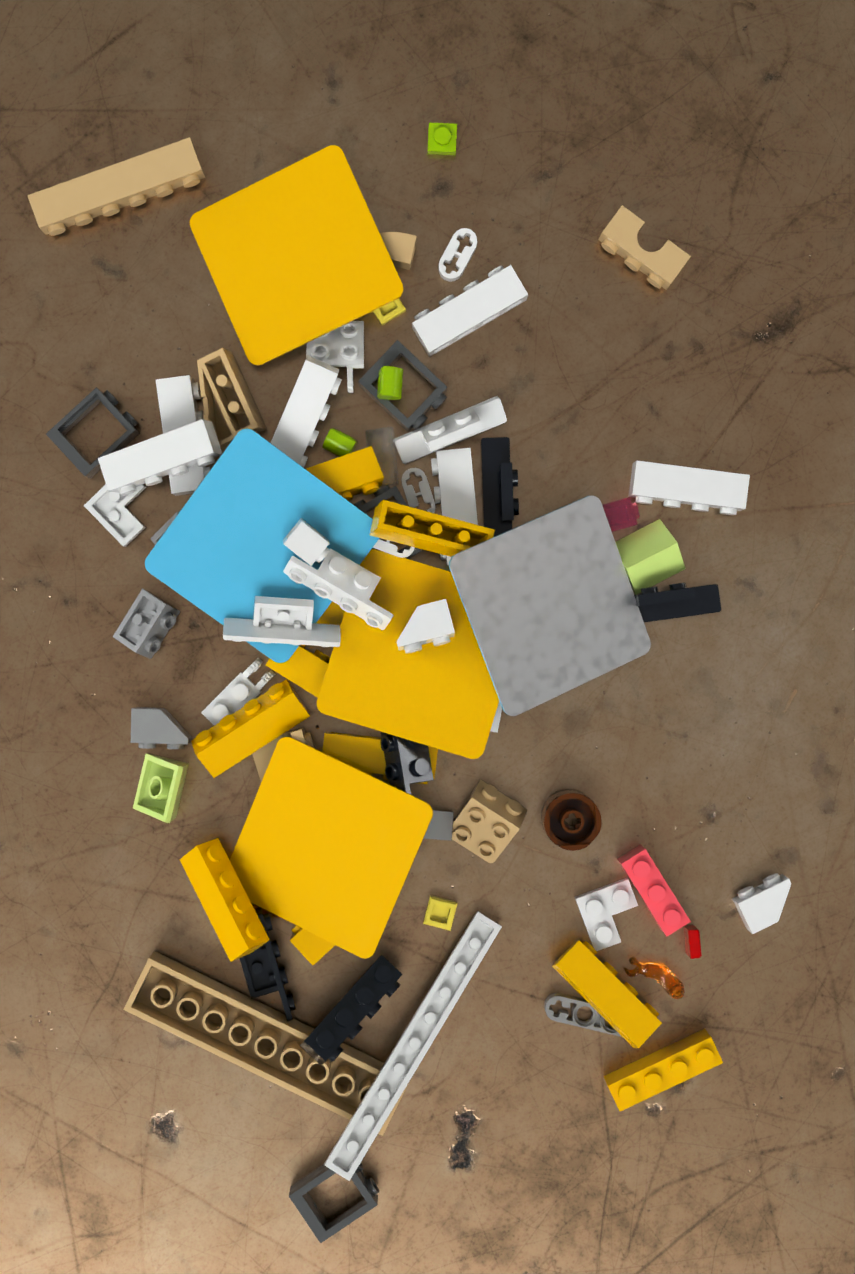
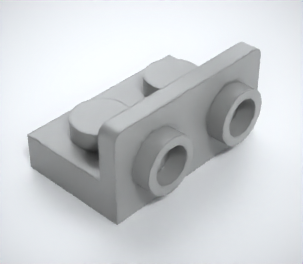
[113,588,180,659]

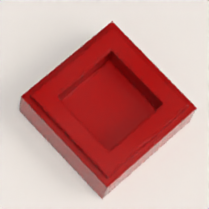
[683,924,702,959]

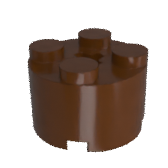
[541,790,602,851]

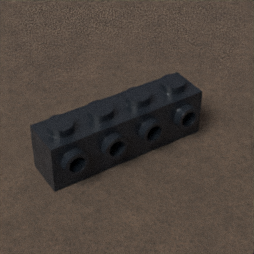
[300,955,403,1065]

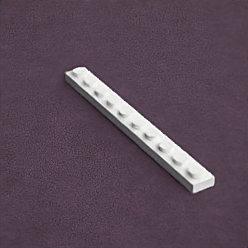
[324,912,502,1181]

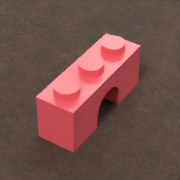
[617,844,691,937]

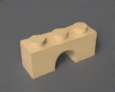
[598,205,691,290]

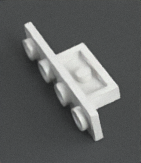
[394,396,507,464]
[283,548,394,630]
[223,596,341,647]

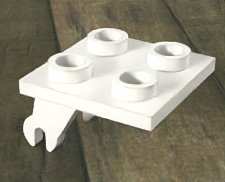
[306,321,364,393]

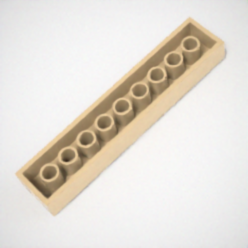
[123,951,408,1136]

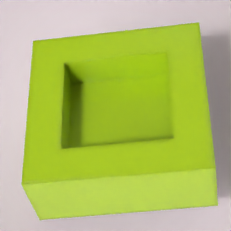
[427,122,457,156]

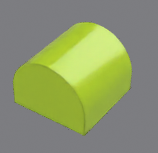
[377,366,403,400]
[322,428,358,457]

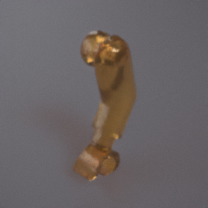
[624,957,685,999]

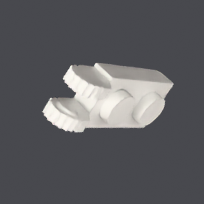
[201,657,276,725]

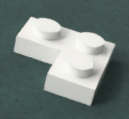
[84,484,146,547]
[575,878,638,951]

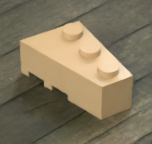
[197,348,266,451]

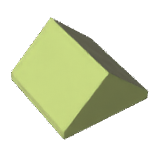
[615,519,686,595]
[133,753,189,823]

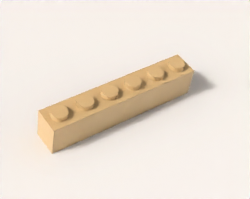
[27,137,205,236]

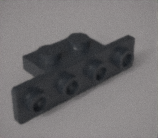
[481,437,519,537]
[634,582,721,622]
[380,731,434,794]
[239,907,296,1022]

